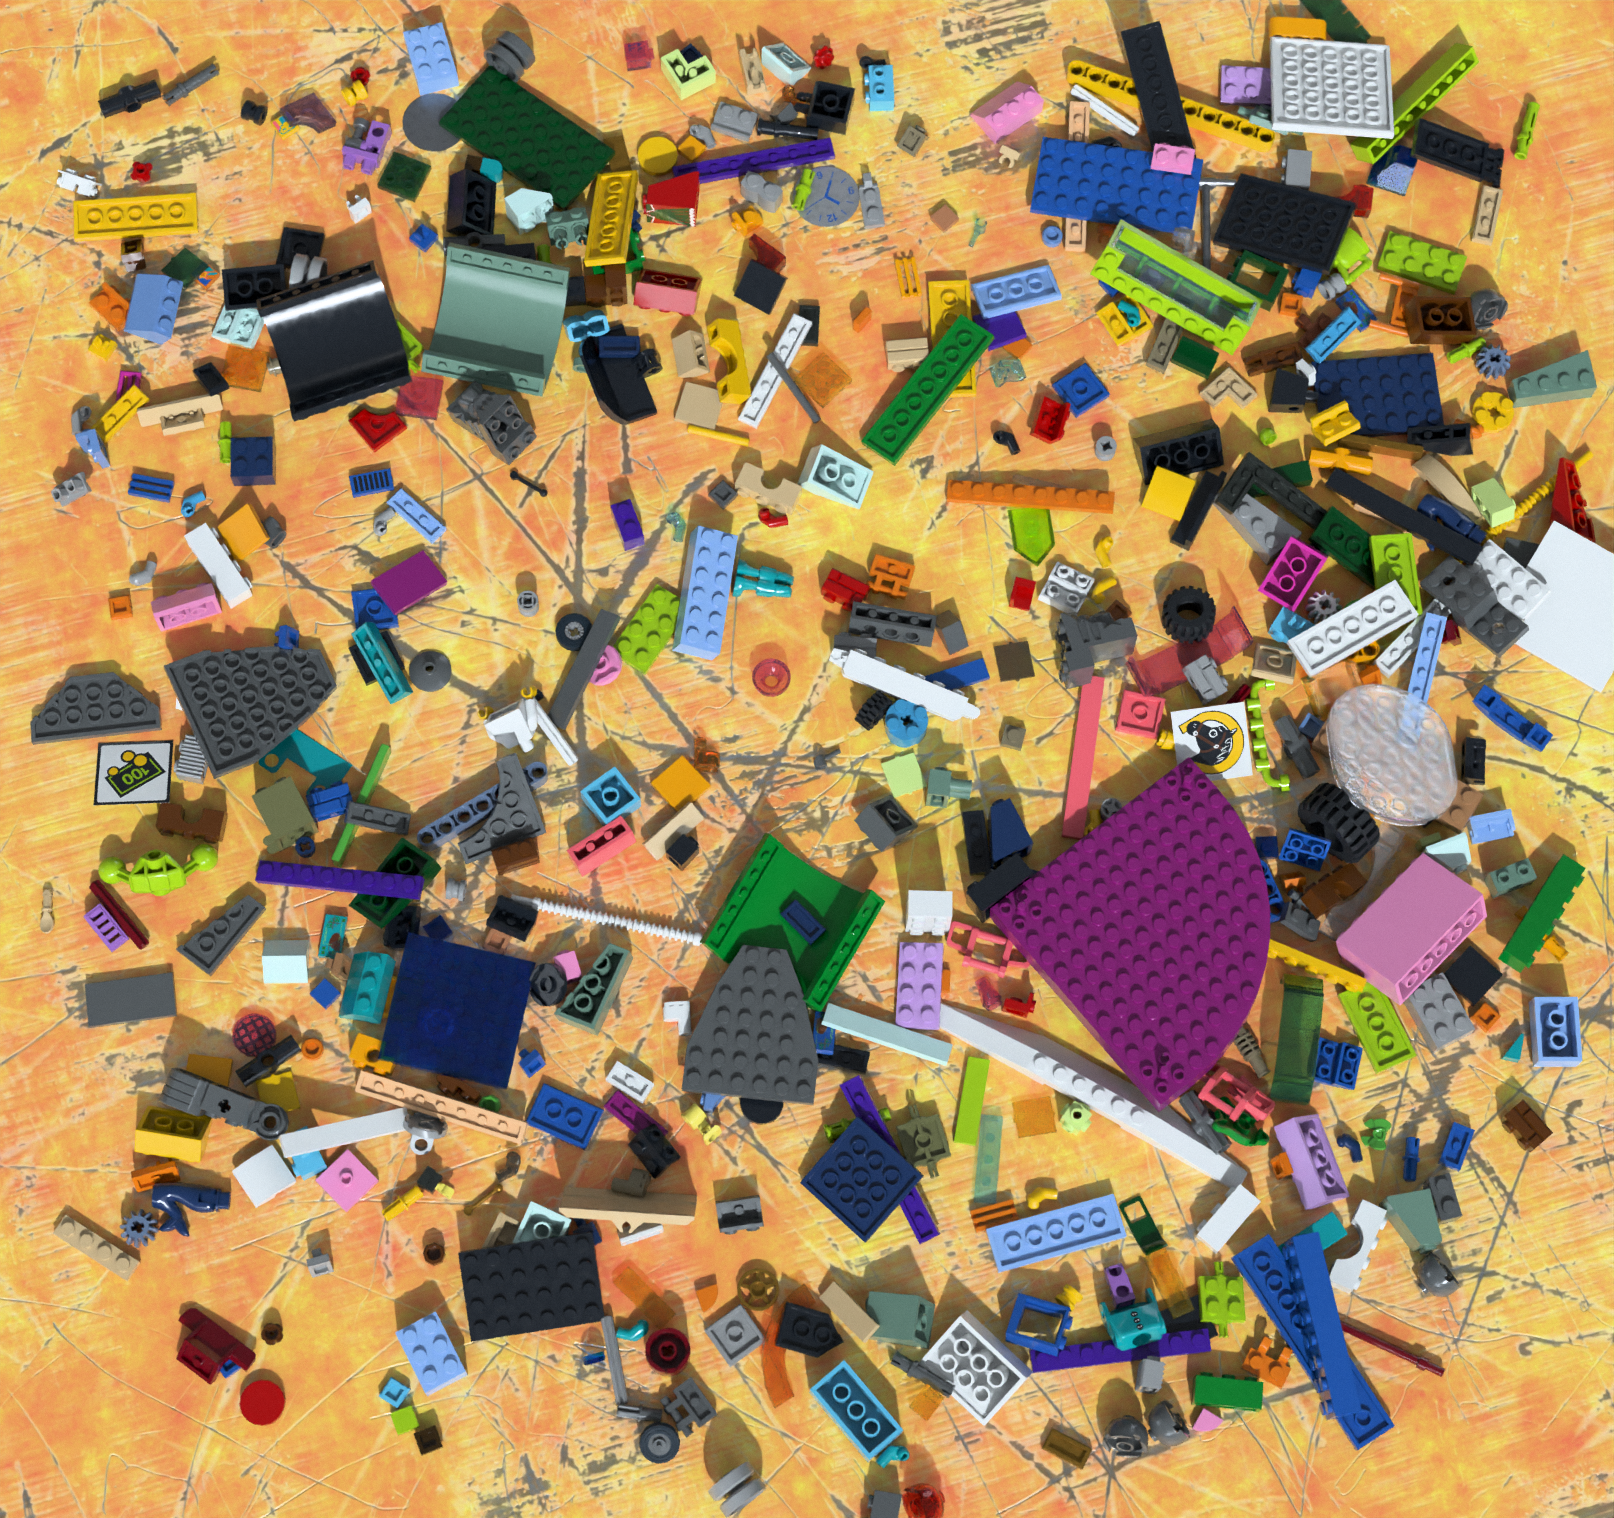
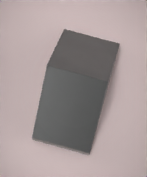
[935,610,969,655]

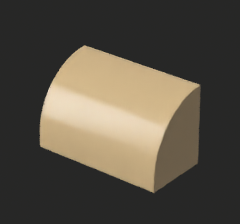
[672,330,710,378]

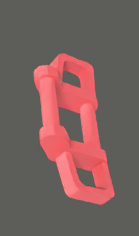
[946,921,1030,978]
[1198,1063,1276,1121]

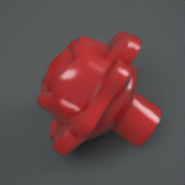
[813,45,834,70]

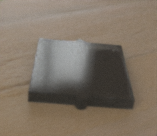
[993,641,1035,682]

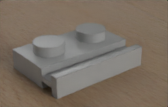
[711,102,759,142]

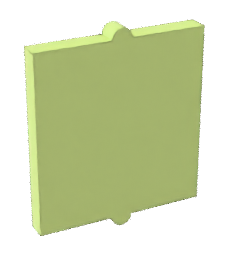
[881,752,927,798]

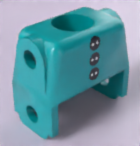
[1099,1288,1166,1351]

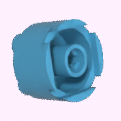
[884,699,928,748]

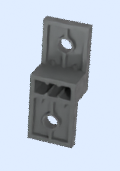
[1420,555,1529,658]

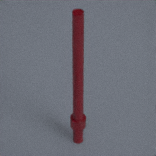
[1340,1320,1445,1377]

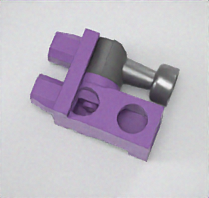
[342,117,392,175]

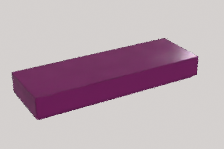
[603,1090,668,1136]

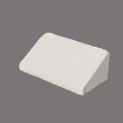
[617,1223,664,1246]

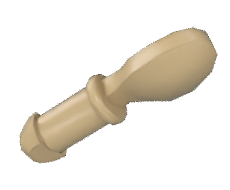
[40,889,55,934]

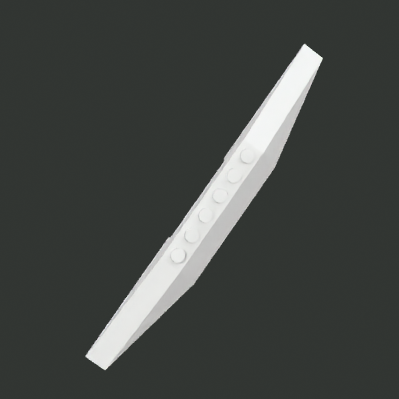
[940,1003,1248,1188]

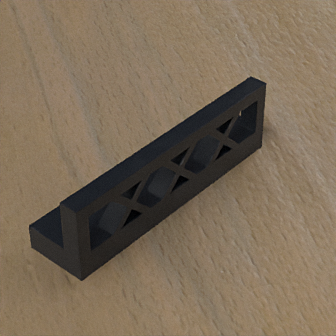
[1170,470,1227,551]

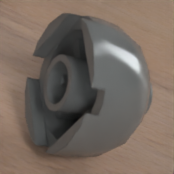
[1470,288,1508,330]
[1417,1252,1460,1297]
[1148,1399,1190,1446]
[1103,1415,1148,1458]

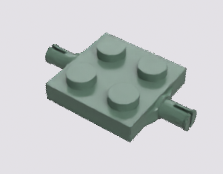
[1237,104,1303,136]

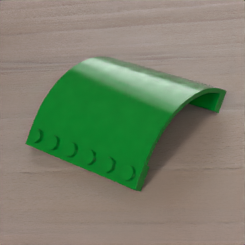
[700,833,885,1012]

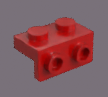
[1029,396,1071,444]

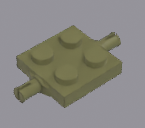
[896,1105,951,1179]

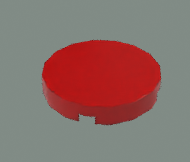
[239,1380,286,1426]

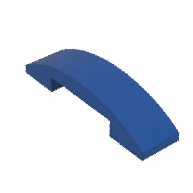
[1472,684,1553,752]

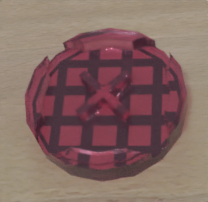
[232,1013,277,1058]

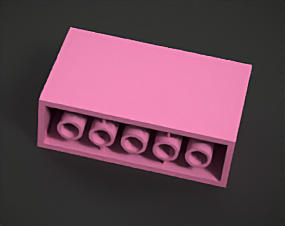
[1336,853,1487,1005]

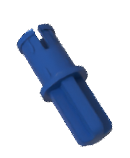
[1402,1137,1420,1182]

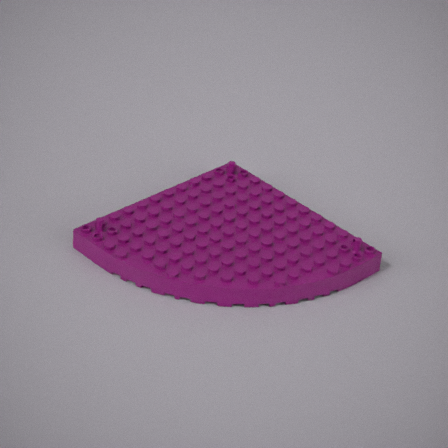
[990,757,1270,1112]

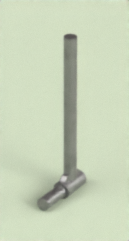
[1199,176,1236,270]

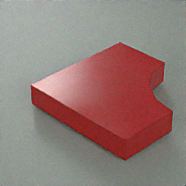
[348,408,407,453]

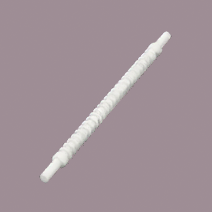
[511,894,703,946]

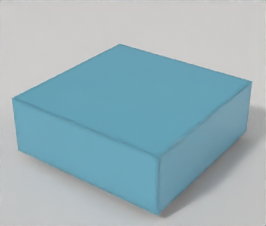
[379,1377,411,1409]

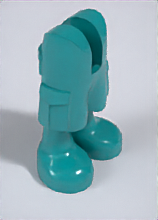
[732,559,794,598]

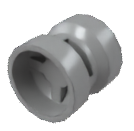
[1318,273,1347,301]
[517,590,539,617]

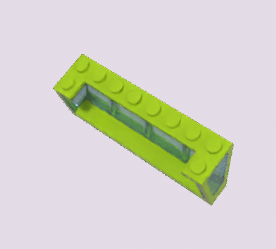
[1090,219,1263,355]

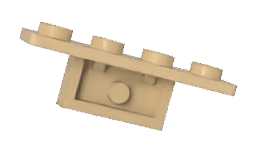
[137,394,223,436]

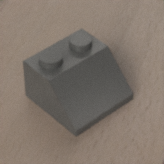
[854,795,918,852]

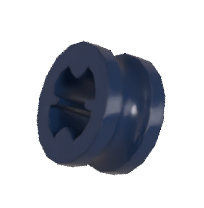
[295,837,316,858]

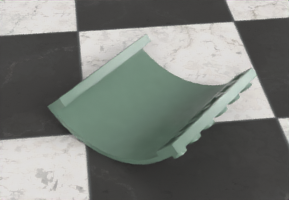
[421,243,570,397]

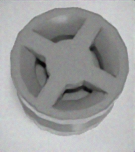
[1095,436,1117,461]
[1100,798,1122,821]
[446,878,467,901]

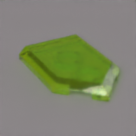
[1008,508,1055,567]

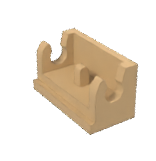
[739,48,767,96]
[482,1212,520,1248]

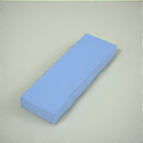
[387,488,446,544]

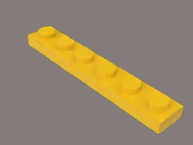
[1268,939,1367,993]

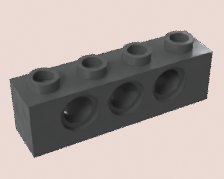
[848,601,937,647]

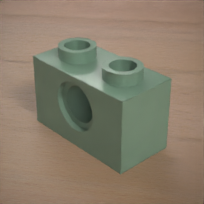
[1484,858,1537,899]

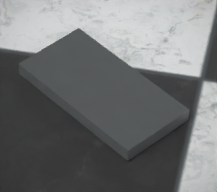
[85,972,177,1028]

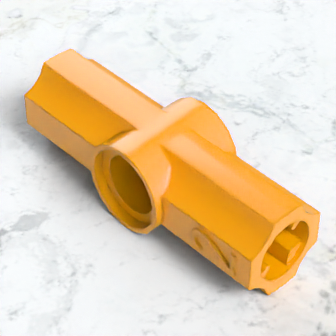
[1308,447,1373,476]

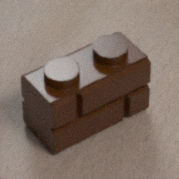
[491,837,540,876]
[1501,1100,1553,1153]

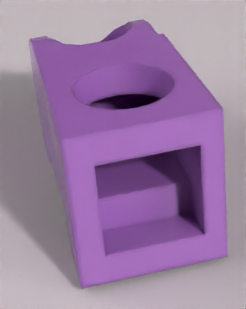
[1104,1263,1136,1309]

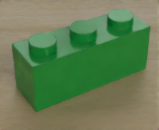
[1191,1372,1264,1412]

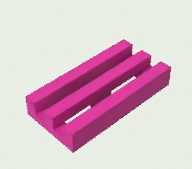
[115,371,142,403]

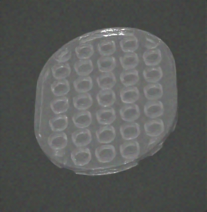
[1326,684,1458,826]

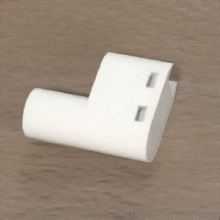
[663,1001,692,1036]

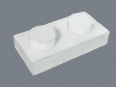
[605,1061,655,1104]

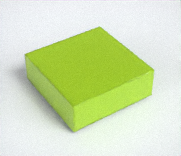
[390,1405,420,1436]

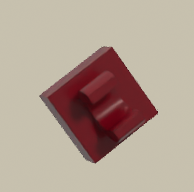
[1441,619,1462,646]

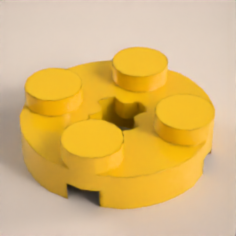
[1471,392,1514,433]

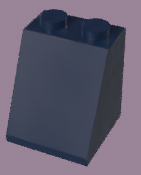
[988,798,1033,869]

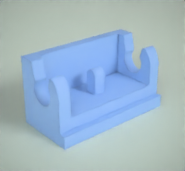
[1466,809,1515,845]

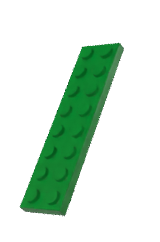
[861,314,995,466]

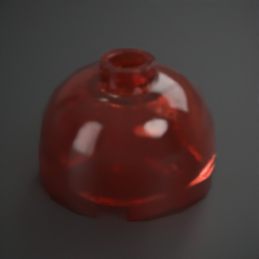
[902,1483,945,1518]

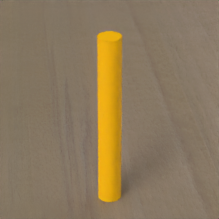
[688,424,750,447]

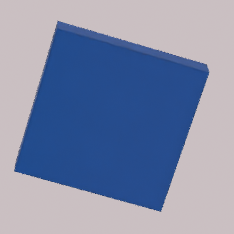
[1052,363,1110,418]
[351,588,399,630]

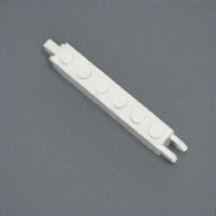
[828,648,980,722]

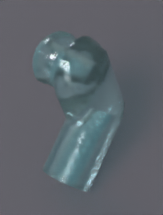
[666,512,686,542]

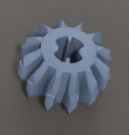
[1475,344,1511,380]
[120,1209,159,1248]

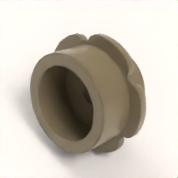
[266,357,282,377]

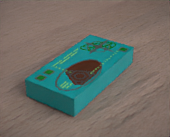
[318,914,348,959]

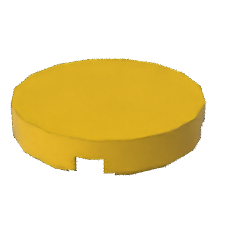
[637,137,678,176]

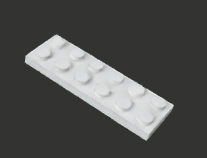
[1287,580,1418,678]

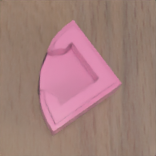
[1192,1408,1223,1432]

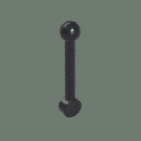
[510,471,548,497]

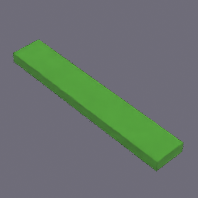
[331,744,391,867]

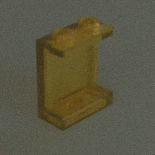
[1301,658,1367,720]

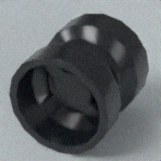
[241,100,268,126]

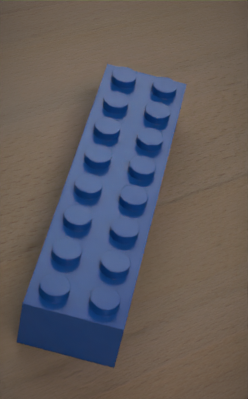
[1282,1232,1362,1420]

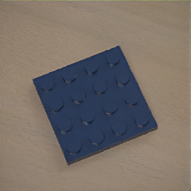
[800,1116,924,1243]

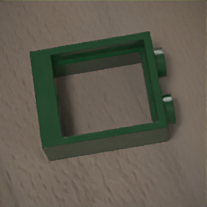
[1226,250,1289,312]

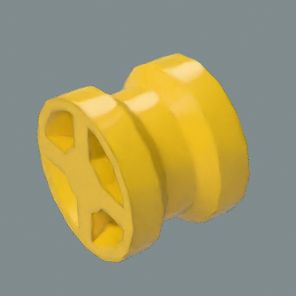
[1055,1284,1083,1312]

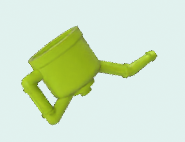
[1333,227,1372,285]

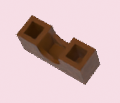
[156,803,228,844]
[1301,863,1367,919]

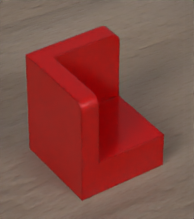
[1009,577,1036,611]

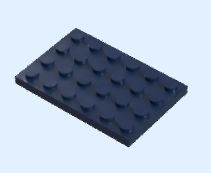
[1311,353,1444,440]

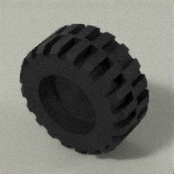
[1298,783,1380,864]

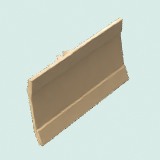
[559,1187,697,1233]

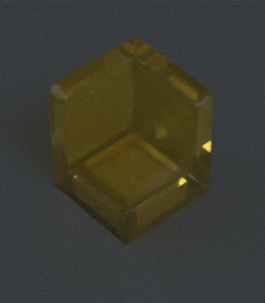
[909,1384,944,1421]

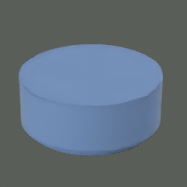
[1042,226,1063,247]

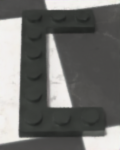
[1214,452,1328,556]

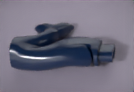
[1412,494,1487,551]
[152,1182,231,1237]

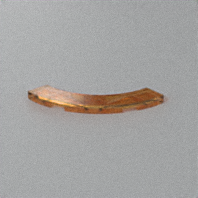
[761,1283,816,1408]

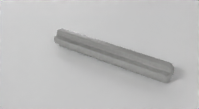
[601,1316,628,1405]

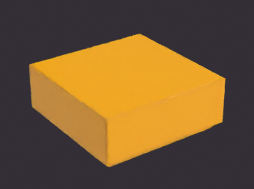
[677,135,706,163]

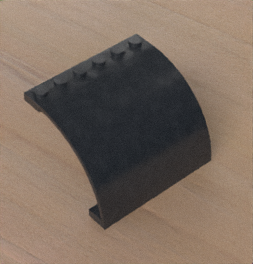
[256,260,412,422]

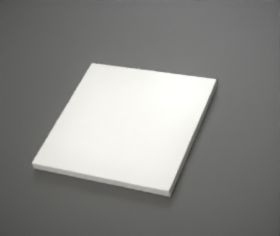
[1269,36,1394,139]
[1493,521,1614,693]

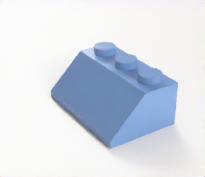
[124,274,183,345]

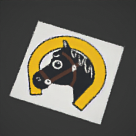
[1171,702,1253,781]

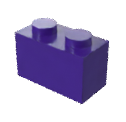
[610,499,645,551]

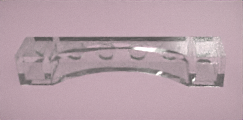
[1318,820,1406,942]

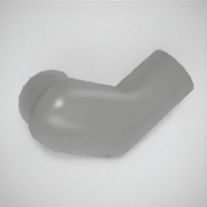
[689,124,716,149]
[373,507,395,536]
[129,561,157,586]

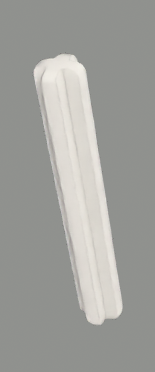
[1071,84,1139,137]
[521,692,579,766]

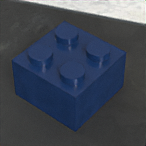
[231,436,276,486]

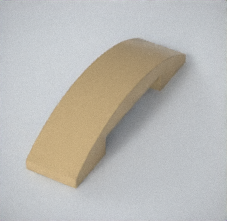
[1411,454,1481,521]

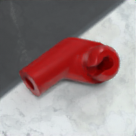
[758,508,788,528]

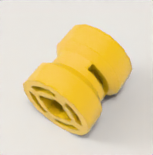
[341,80,368,107]

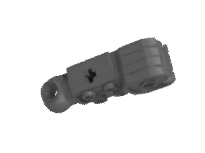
[159,1068,289,1141]

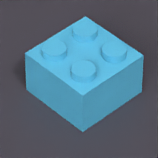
[580,766,641,827]

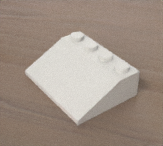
[919,1310,1033,1426]

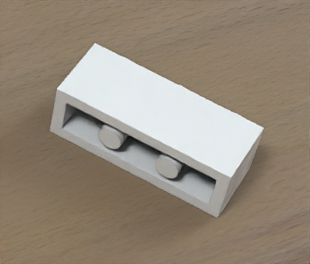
[1196,1184,1261,1254]

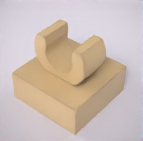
[999,144,1024,168]

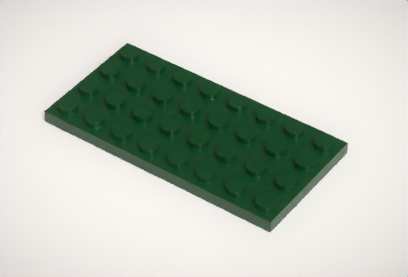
[439,65,615,211]

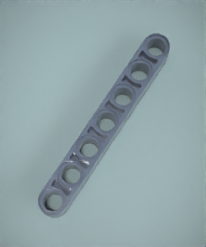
[417,762,548,852]

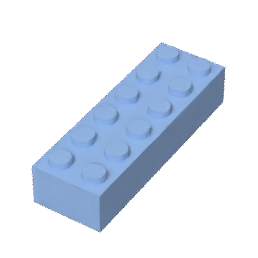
[672,525,738,660]

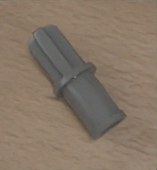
[617,1403,662,1422]

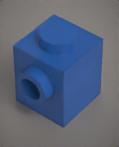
[1292,268,1322,299]

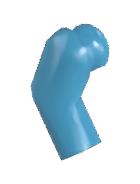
[181,490,206,517]

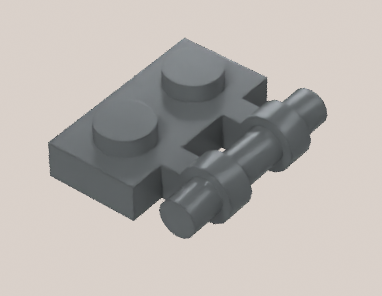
[1279,889,1323,942]
[660,1377,718,1438]

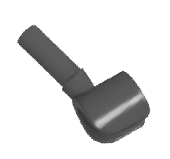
[814,748,841,770]

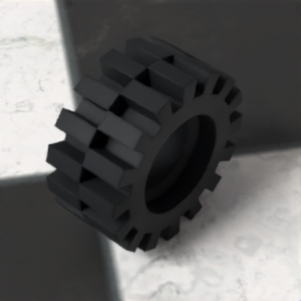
[855,690,893,731]

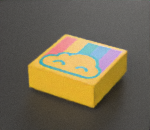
[271,112,300,140]

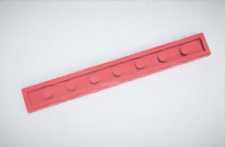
[1061,676,1105,840]

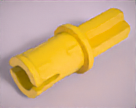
[381,1185,424,1221]

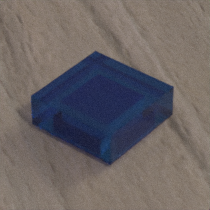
[423,915,453,946]

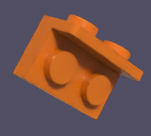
[89,282,130,332]

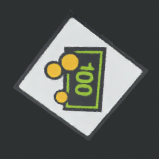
[93,740,173,806]

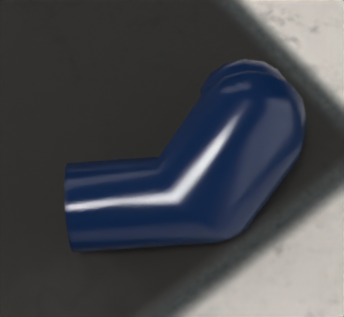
[1336,1133,1363,1163]

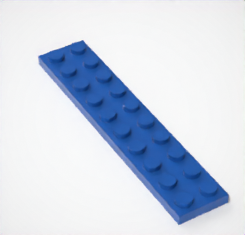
[1231,1234,1395,1451]

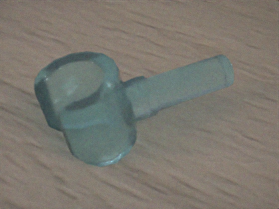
[969,218,987,247]

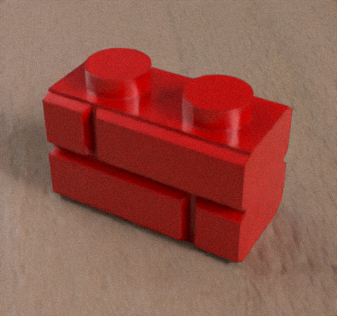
[821,568,870,612]

